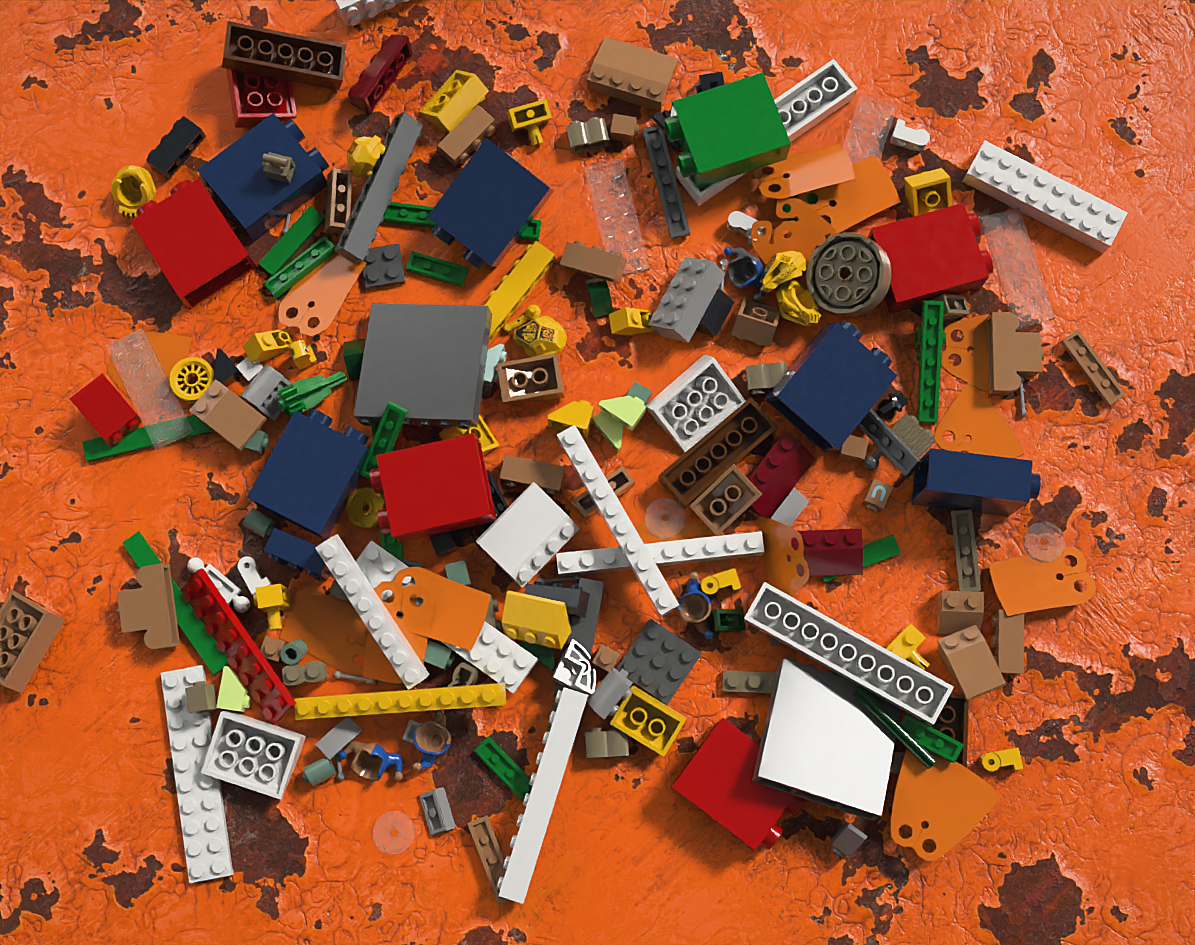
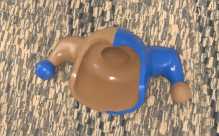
[678,572,713,639]
[413,710,451,771]
[338,741,403,781]

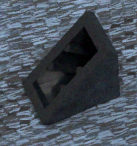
[213,348,243,387]

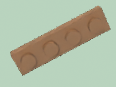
[1060,329,1126,407]
[467,815,509,905]

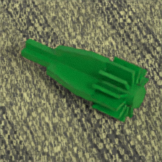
[276,371,347,418]

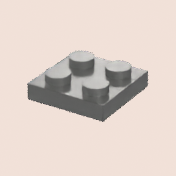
[363,243,406,290]

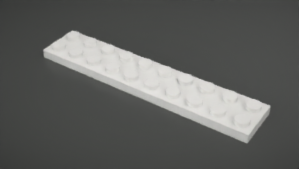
[356,540,538,694]
[161,665,233,883]

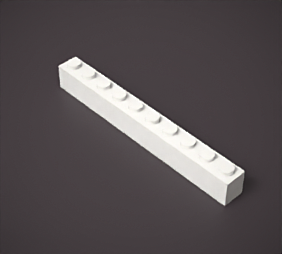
[557,425,679,618]
[556,531,764,577]
[496,687,588,904]

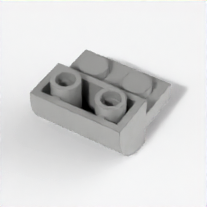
[240,364,292,421]
[587,667,633,719]

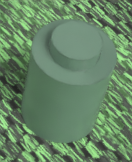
[243,508,276,538]
[280,639,308,665]
[302,756,337,786]

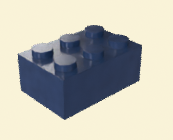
[264,528,331,581]

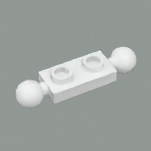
[187,557,250,613]

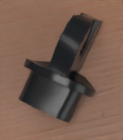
[878,390,908,414]

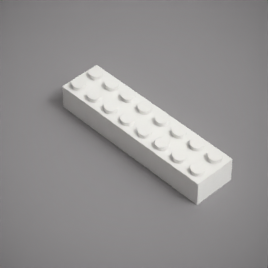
[962,141,1128,254]

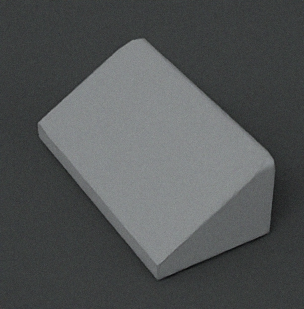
[770,488,809,526]
[419,787,456,836]

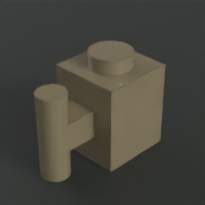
[262,152,296,184]
[185,681,217,713]

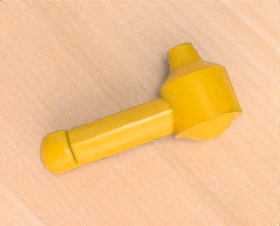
[503,305,541,333]

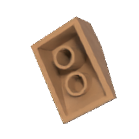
[497,353,565,403]
[189,379,267,450]
[690,464,762,536]
[937,625,1006,701]

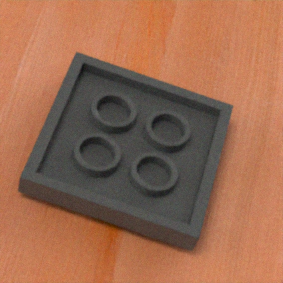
[616,618,702,705]

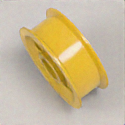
[169,357,214,404]

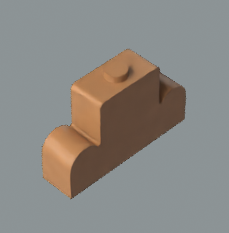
[987,312,1044,396]
[117,563,180,649]

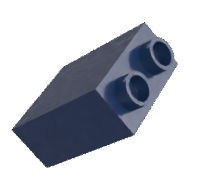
[198,113,329,242]
[428,138,554,270]
[765,321,897,452]
[247,408,369,540]
[911,448,1041,516]

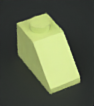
[598,396,646,431]
[592,411,623,453]
[216,666,251,712]

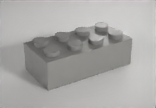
[648,257,726,342]

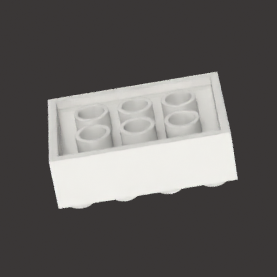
[645,354,746,453]
[476,482,580,588]
[201,710,306,799]

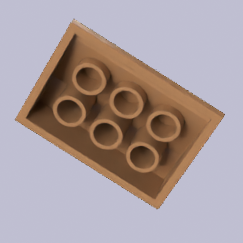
[587,37,679,112]
[0,590,66,693]

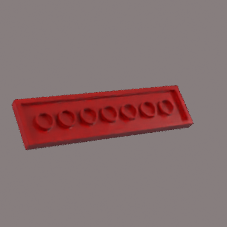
[181,568,296,725]

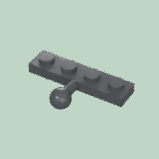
[858,409,922,477]

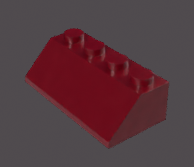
[348,34,413,115]
[748,431,815,519]
[787,528,863,577]

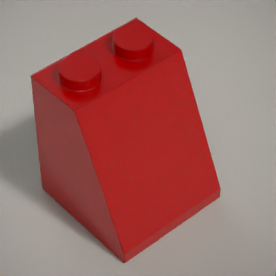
[69,373,142,446]

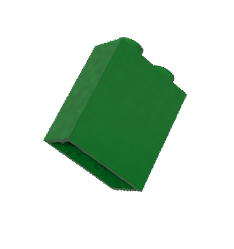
[664,72,791,188]

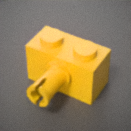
[507,99,552,146]
[253,584,291,631]
[885,623,929,670]

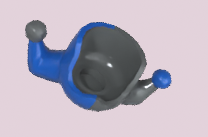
[724,247,766,302]

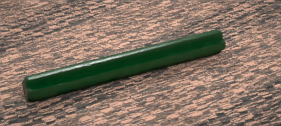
[852,686,936,769]

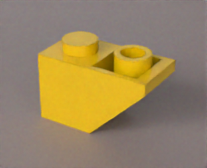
[609,307,655,335]
[243,329,293,363]

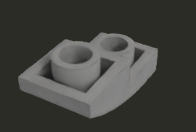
[315,716,363,760]

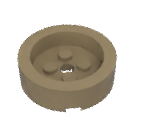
[806,233,891,316]

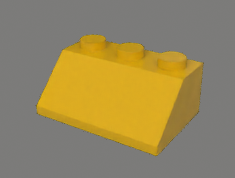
[419,70,489,133]
[501,591,572,649]
[610,685,687,757]

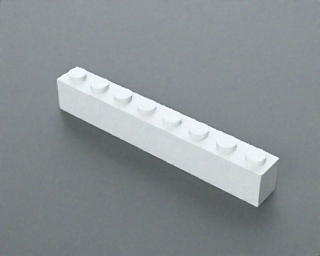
[315,534,429,690]

